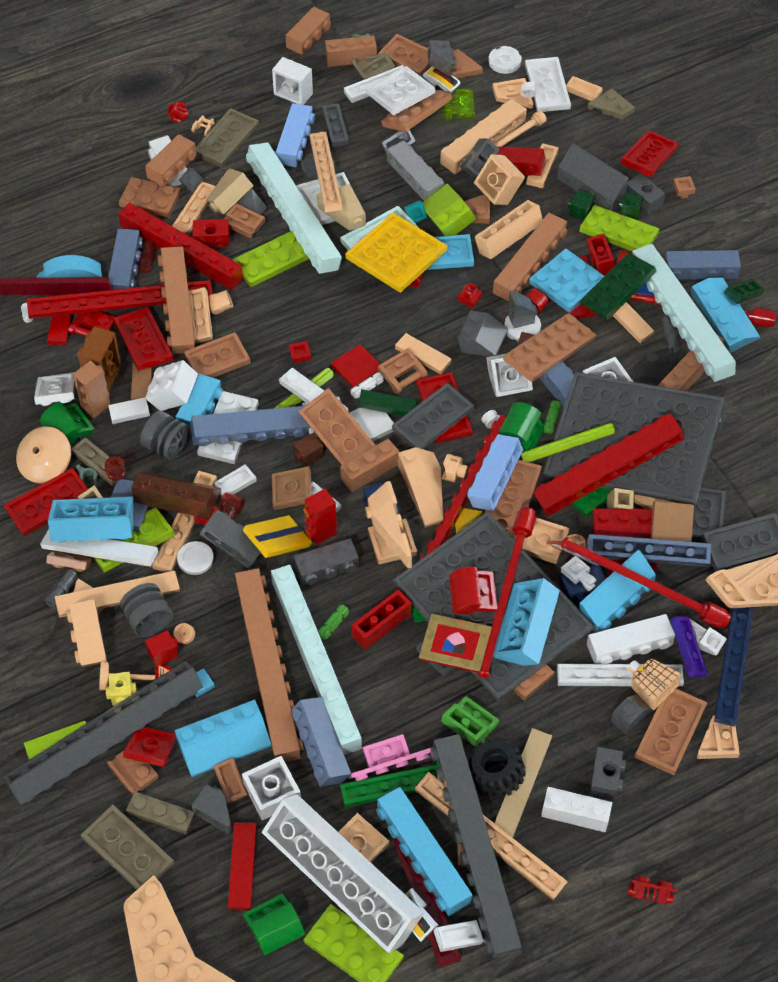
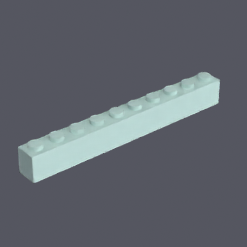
[246,143,341,274]
[632,244,736,382]
[271,565,362,755]

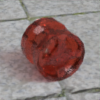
[104,456,126,481]

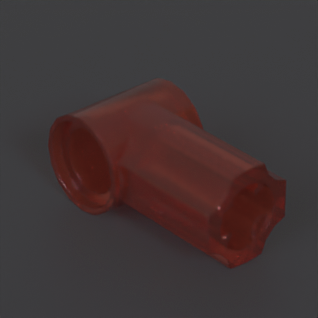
[219,492,245,520]

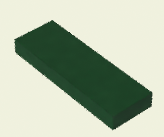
[724,279,765,304]
[358,389,417,416]

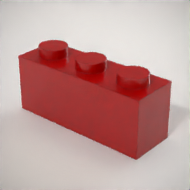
[496,147,546,176]
[303,489,337,545]
[351,589,412,650]

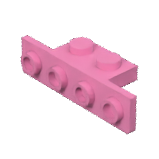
[349,734,431,781]

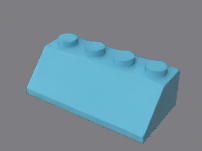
[691,278,760,353]
[48,497,134,542]
[580,550,655,633]
[493,578,560,666]
[175,700,272,777]

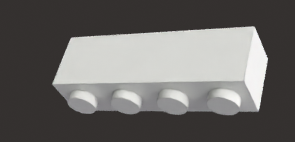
[587,614,675,664]

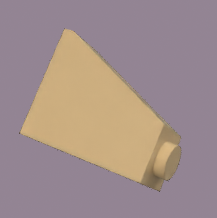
[207,168,253,214]
[317,184,366,231]

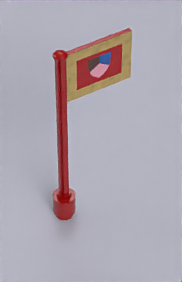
[419,507,536,678]

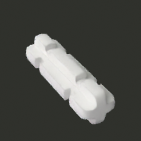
[350,372,384,399]

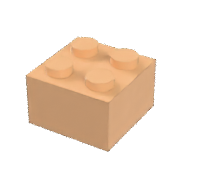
[474,154,525,205]

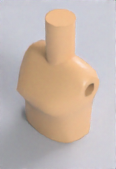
[208,290,233,314]

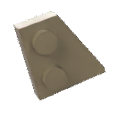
[351,53,395,80]
[588,89,635,120]

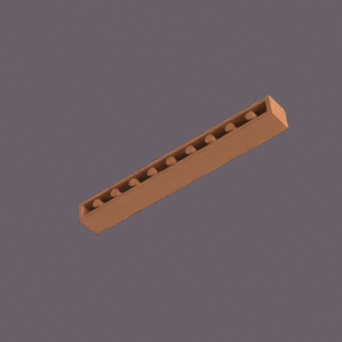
[235,568,304,762]

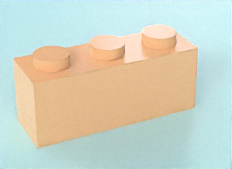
[67,599,107,667]

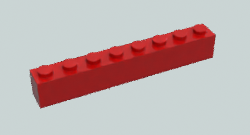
[118,202,243,291]
[533,413,685,517]

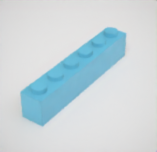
[376,787,472,916]

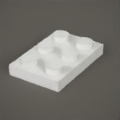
[34,372,76,406]

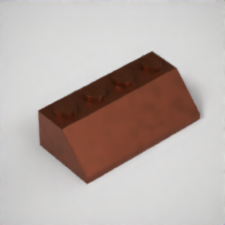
[131,472,221,519]

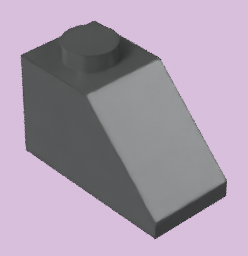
[508,291,537,328]
[611,694,653,735]
[192,784,232,835]

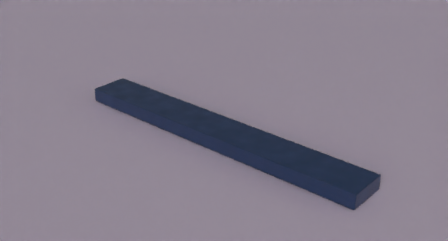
[714,607,754,727]

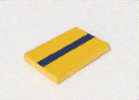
[243,515,312,558]

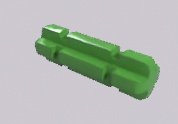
[543,400,561,434]
[318,605,349,640]

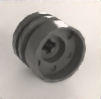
[140,411,191,461]
[120,583,174,637]

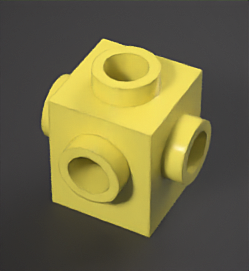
[106,672,137,706]

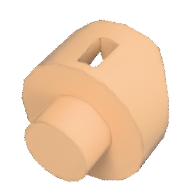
[441,454,468,483]

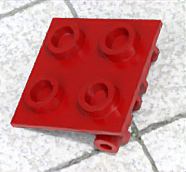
[628,875,677,905]

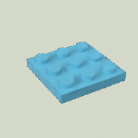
[529,249,604,313]

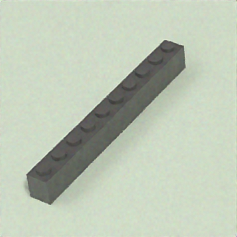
[3,661,203,805]
[430,734,522,959]

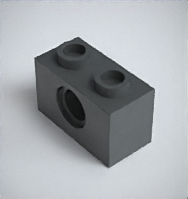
[626,174,665,215]
[590,747,626,799]

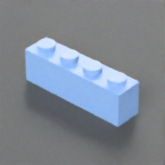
[276,103,315,167]
[468,434,523,511]

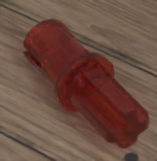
[140,240,156,274]

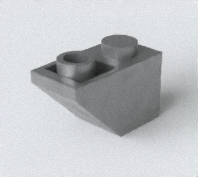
[427,40,456,76]

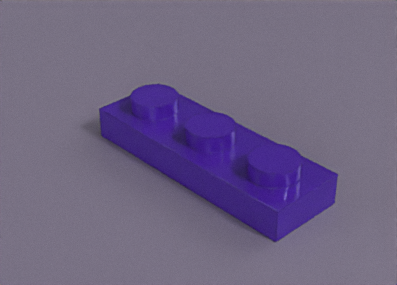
[670,616,708,678]

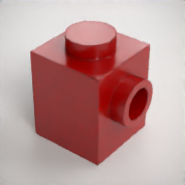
[145,630,179,667]

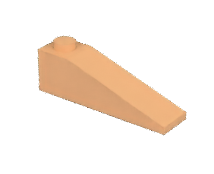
[398,447,444,527]
[365,481,412,569]

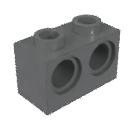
[460,138,499,177]

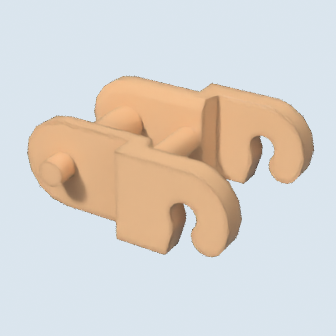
[191,115,215,136]

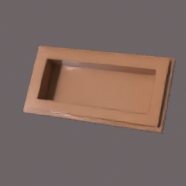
[213,757,247,804]

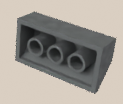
[557,143,629,212]

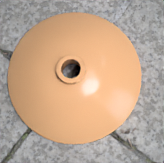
[16,427,71,484]

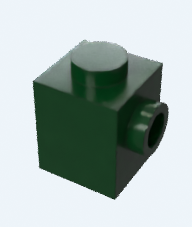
[568,190,595,221]
[618,192,643,220]

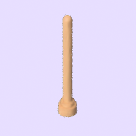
[494,110,547,147]

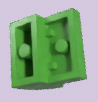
[441,696,499,748]

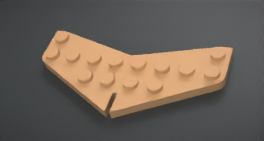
[706,554,778,608]
[124,875,236,982]

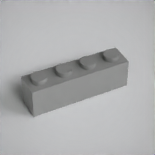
[387,140,445,201]

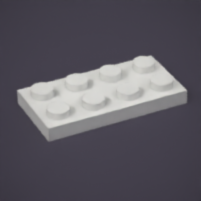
[525,57,571,112]
[197,391,259,464]

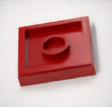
[331,344,380,388]
[123,727,177,767]

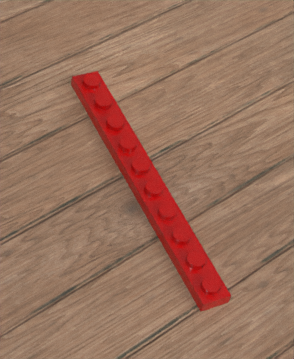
[26,280,213,319]
[419,415,506,561]

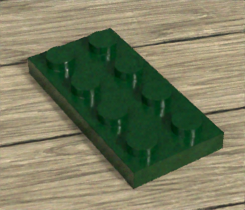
[580,252,657,321]

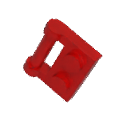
[68,311,115,336]

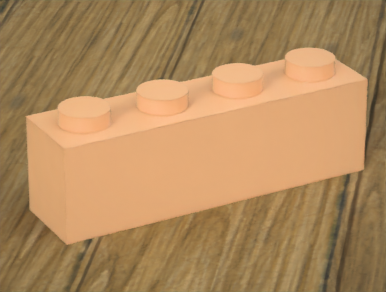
[475,200,543,259]

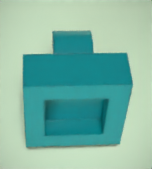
[404,200,427,223]

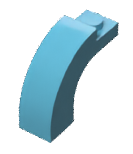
[36,255,102,278]

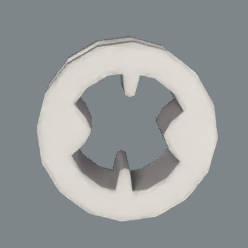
[521,82,536,98]
[481,410,500,429]

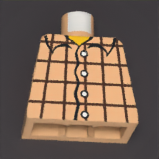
[627,659,680,710]

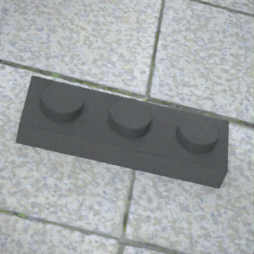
[322,103,349,147]

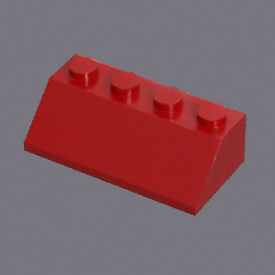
[591,509,653,539]

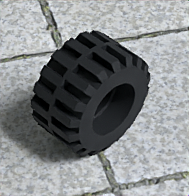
[468,738,526,798]

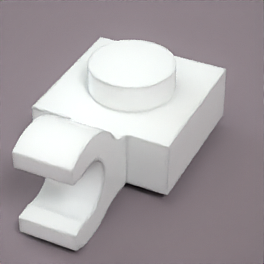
[561,556,596,591]

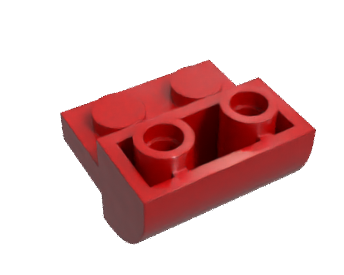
[449,567,497,615]

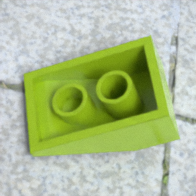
[422,184,476,236]

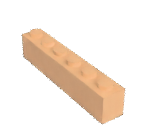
[440,99,527,174]

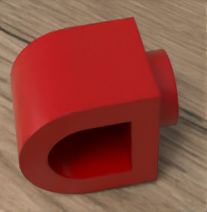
[525,288,549,314]

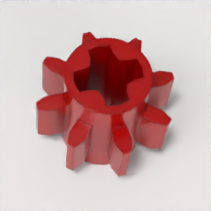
[167,101,188,123]

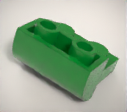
[40,402,94,445]
[499,402,544,452]
[243,893,305,956]

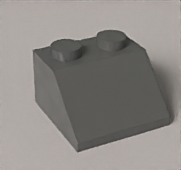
[458,310,508,357]

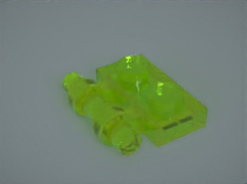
[443,89,475,120]

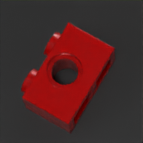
[192,219,230,248]
[587,234,615,276]

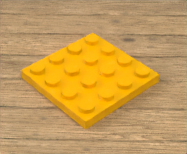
[345,212,447,293]

